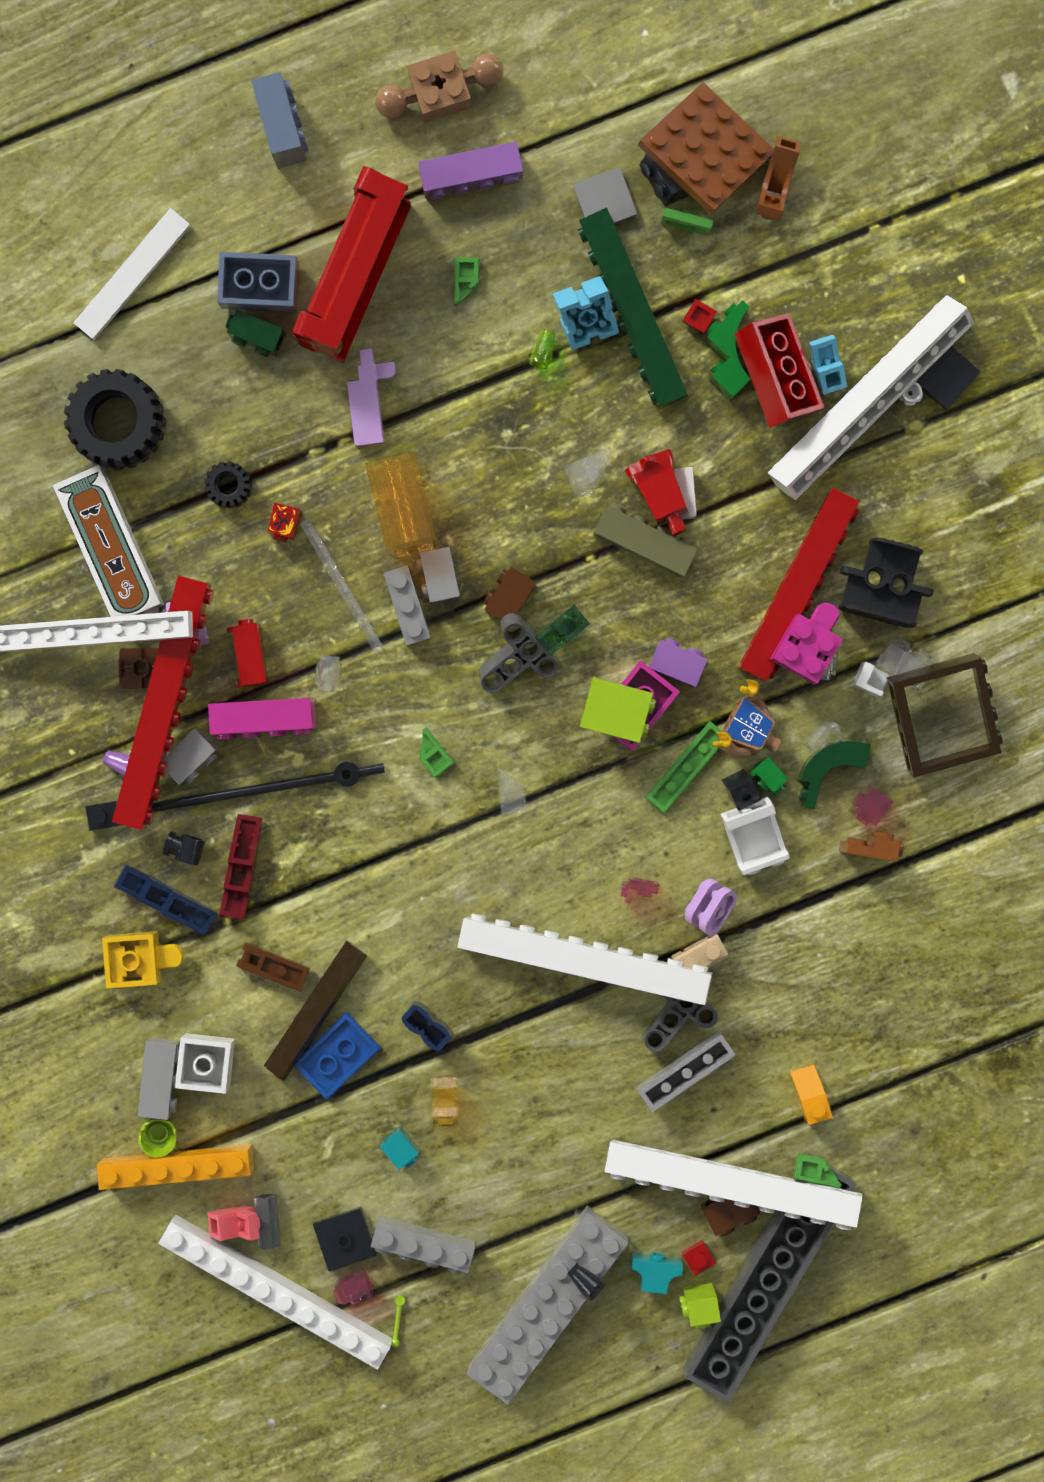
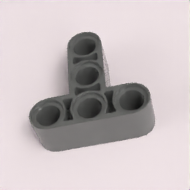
[479,613,558,693]
[643,995,718,1052]

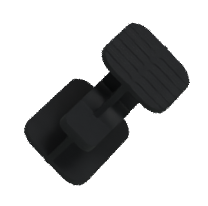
[838,537,934,628]

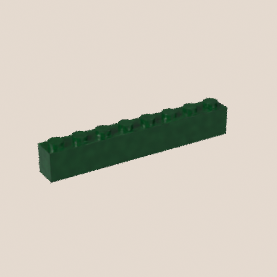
[577,207,688,409]

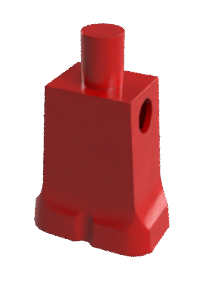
[624,449,688,536]

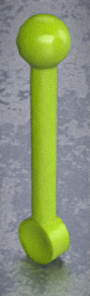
[391,1295,405,1348]

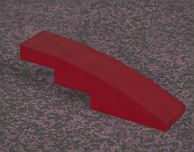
[219,814,263,921]

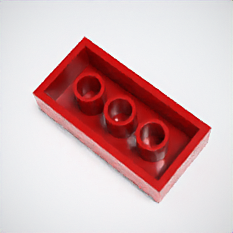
[734,313,825,428]

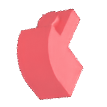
[208,1206,261,1241]

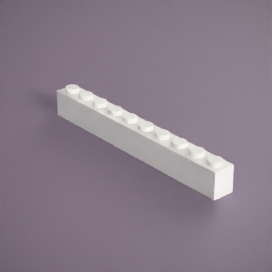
[768,295,974,500]
[457,913,713,1005]
[605,1140,862,1230]
[158,1215,392,1370]

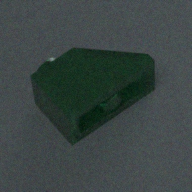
[535,605,590,656]

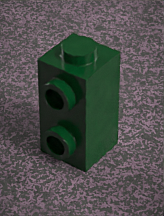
[226,309,286,357]

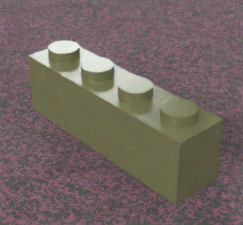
[593,504,697,578]

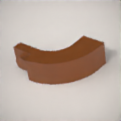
[755,136,802,220]

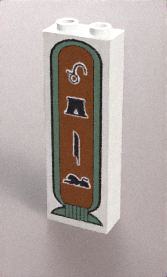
[53,465,164,617]

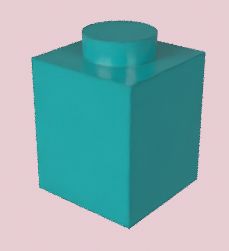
[380,1126,420,1170]

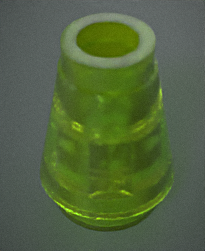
[528,329,555,369]

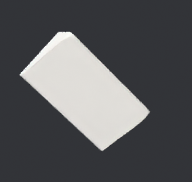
[674,467,696,520]

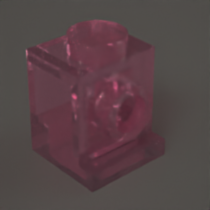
[333,1267,374,1305]

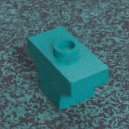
[630,1252,683,1294]

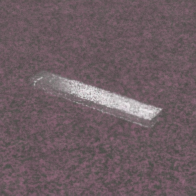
[300,519,385,656]

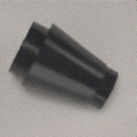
[567,1263,605,1301]

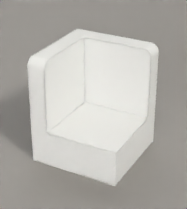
[852,662,889,698]

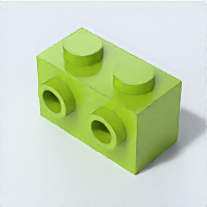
[679,1283,721,1329]

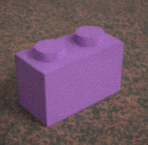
[649,638,707,687]

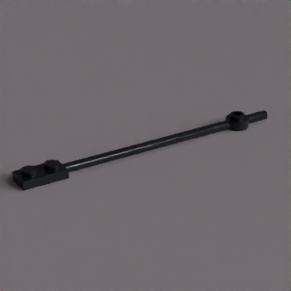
[85,762,385,831]

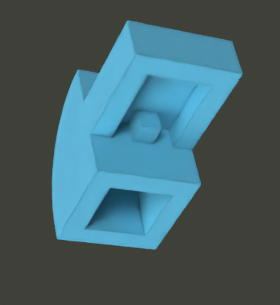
[809,335,847,395]

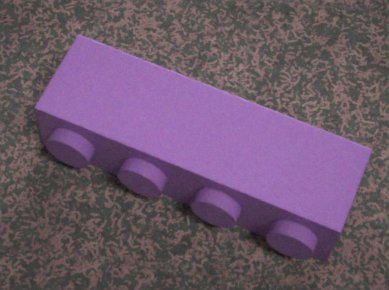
[418,141,523,200]

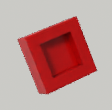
[682,299,717,335]
[681,1240,716,1276]

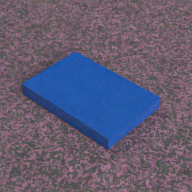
[294,1011,381,1100]

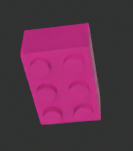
[613,660,680,751]

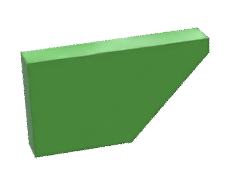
[454,257,479,306]
[420,727,455,779]
[793,1153,841,1189]

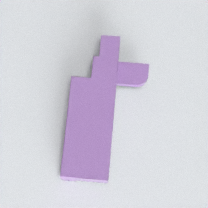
[347,348,396,448]

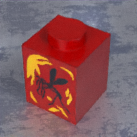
[267,502,302,543]

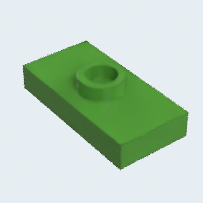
[661,208,714,236]

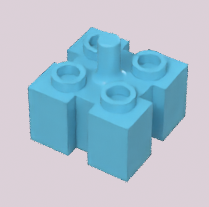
[553,276,619,350]

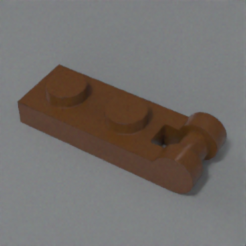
[236,942,311,992]

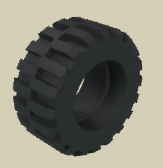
[64,369,166,470]

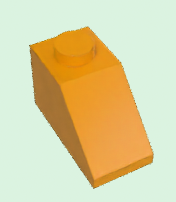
[790,1064,833,1125]

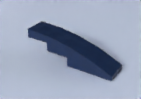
[114,863,217,935]

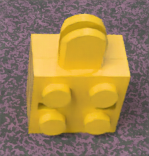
[102,931,184,989]

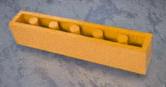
[97,1144,254,1190]

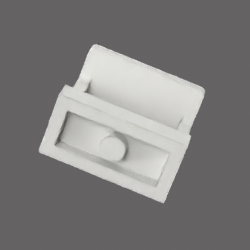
[720,797,790,875]

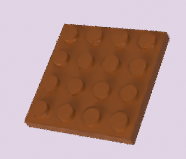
[638,82,773,215]

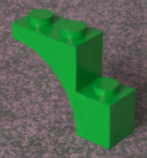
[705,300,751,401]

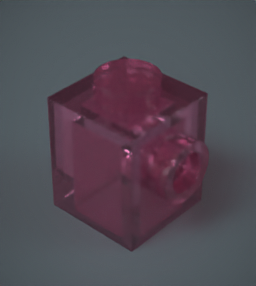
[852,786,894,827]

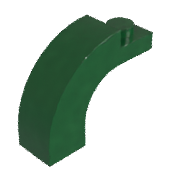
[797,741,871,809]

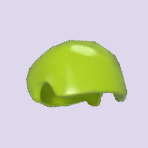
[138,1118,177,1158]

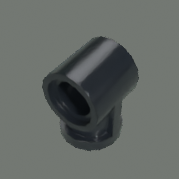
[163,831,206,866]

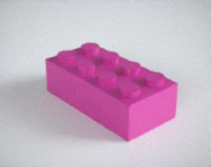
[208,698,317,739]

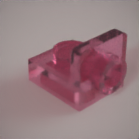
[621,877,660,904]

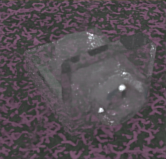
[803,721,846,751]

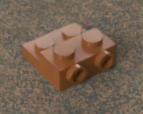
[839,831,904,862]

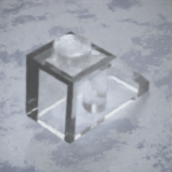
[563,447,612,499]

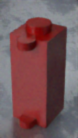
[226,619,269,688]

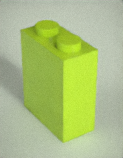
[579,677,656,743]

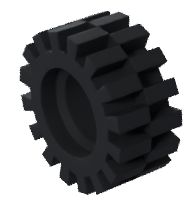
[204,461,252,509]

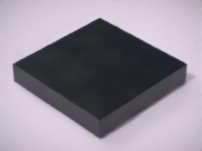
[915,346,981,410]

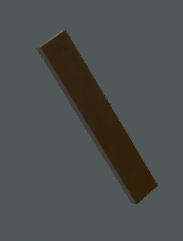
[264,940,368,1081]

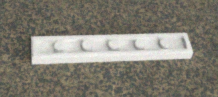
[73,208,191,340]

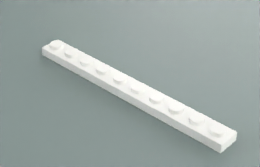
[0,611,193,652]

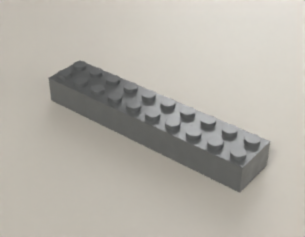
[682,1152,857,1403]

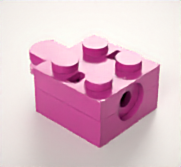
[770,603,843,684]

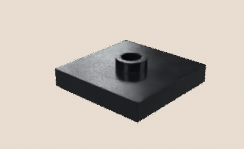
[313,1206,377,1272]

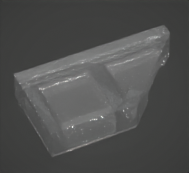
[497,768,527,815]

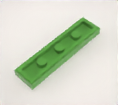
[645,721,721,814]

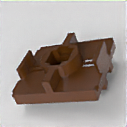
[119,648,158,689]

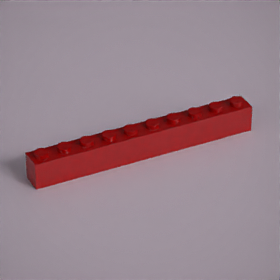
[112,575,214,830]

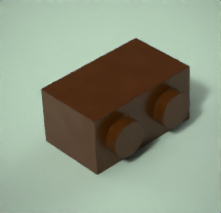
[483,567,537,621]

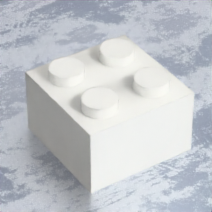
[175,1033,235,1094]

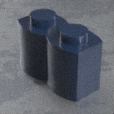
[401,1001,452,1052]

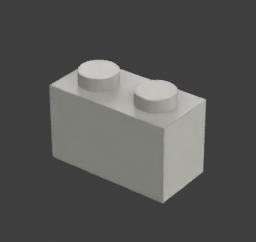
[416,547,460,604]
[164,728,219,785]

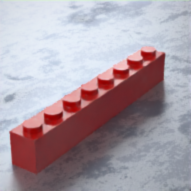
[738,488,860,682]

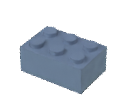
[251,72,309,169]
[217,252,299,313]

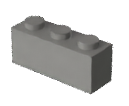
[384,565,431,647]
[137,1038,180,1120]

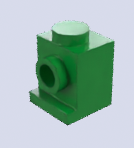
[747,756,788,796]

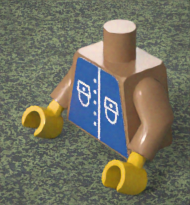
[713,679,781,758]

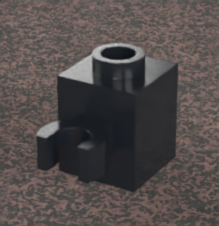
[722,769,761,811]

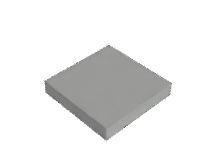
[573,167,637,225]

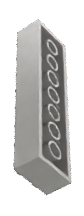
[467,1206,629,1405]

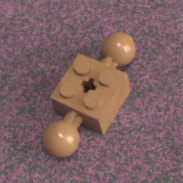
[375,50,503,123]

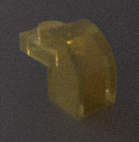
[431,1075,459,1127]

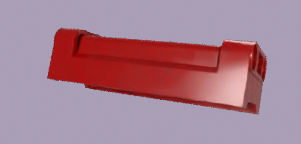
[291,166,412,363]

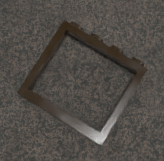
[886,653,1003,778]

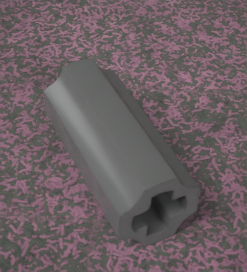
[254,1193,281,1249]

